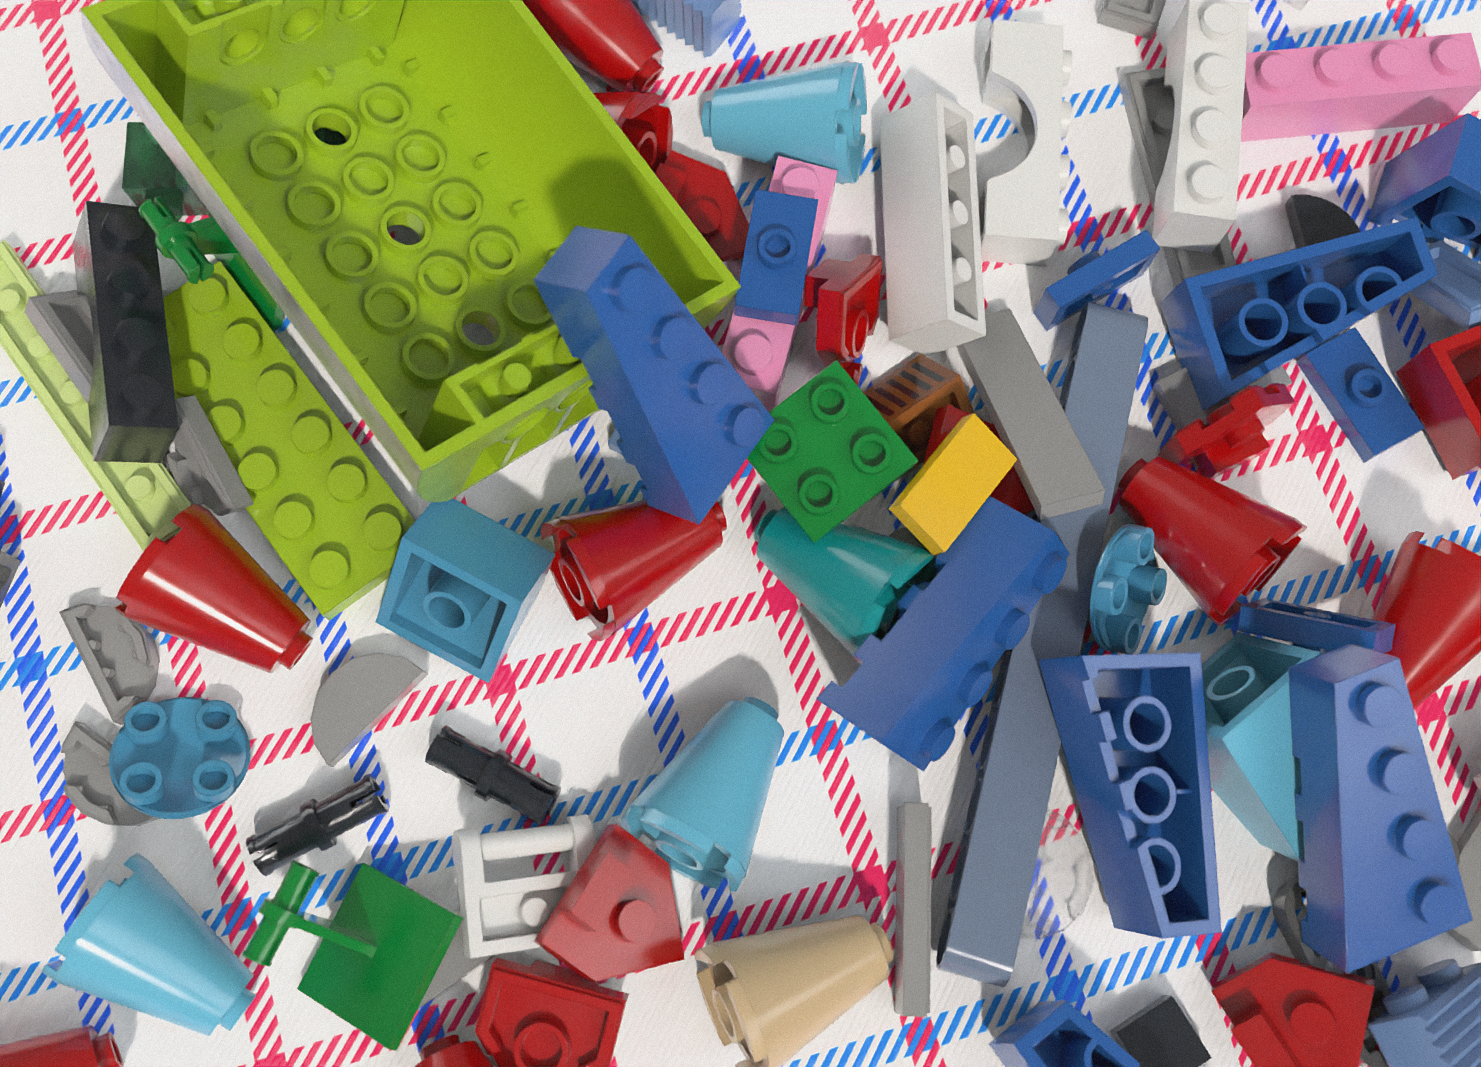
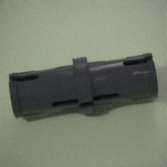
[425,725,562,826]
[246,773,389,877]

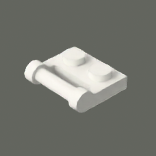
[452,814,595,958]

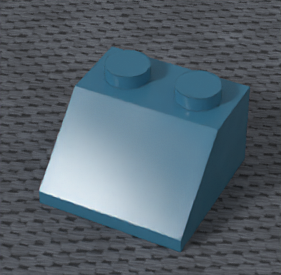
[375,498,556,684]

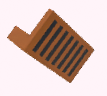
[863,354,975,481]

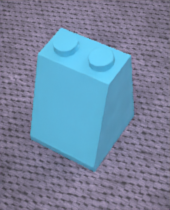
[1202,633,1322,862]

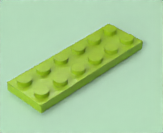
[163,261,415,621]

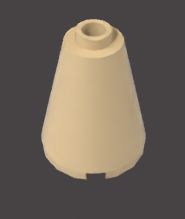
[694,915,893,1067]

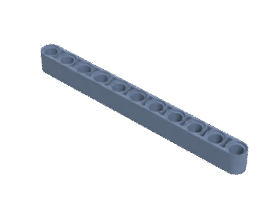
[936,301,1148,988]

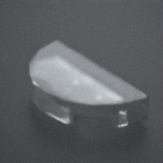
[1020,808,1093,940]

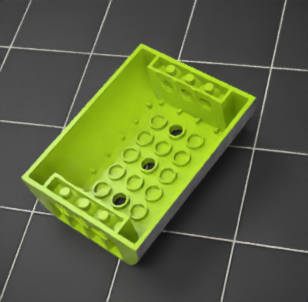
[80,0,741,502]

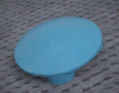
[1090,524,1167,654]
[109,697,251,819]

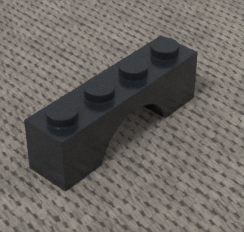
[73,201,179,463]

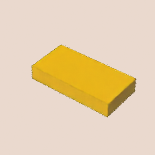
[888,413,1018,555]

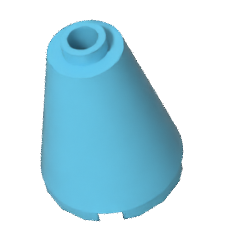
[702,60,867,185]
[620,696,784,892]
[42,852,256,1036]

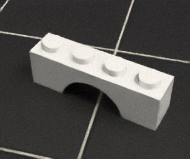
[1152,0,1250,253]
[978,19,1073,266]

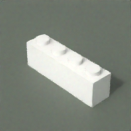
[879,91,986,356]

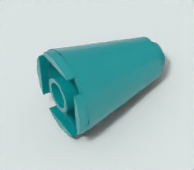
[754,507,937,659]

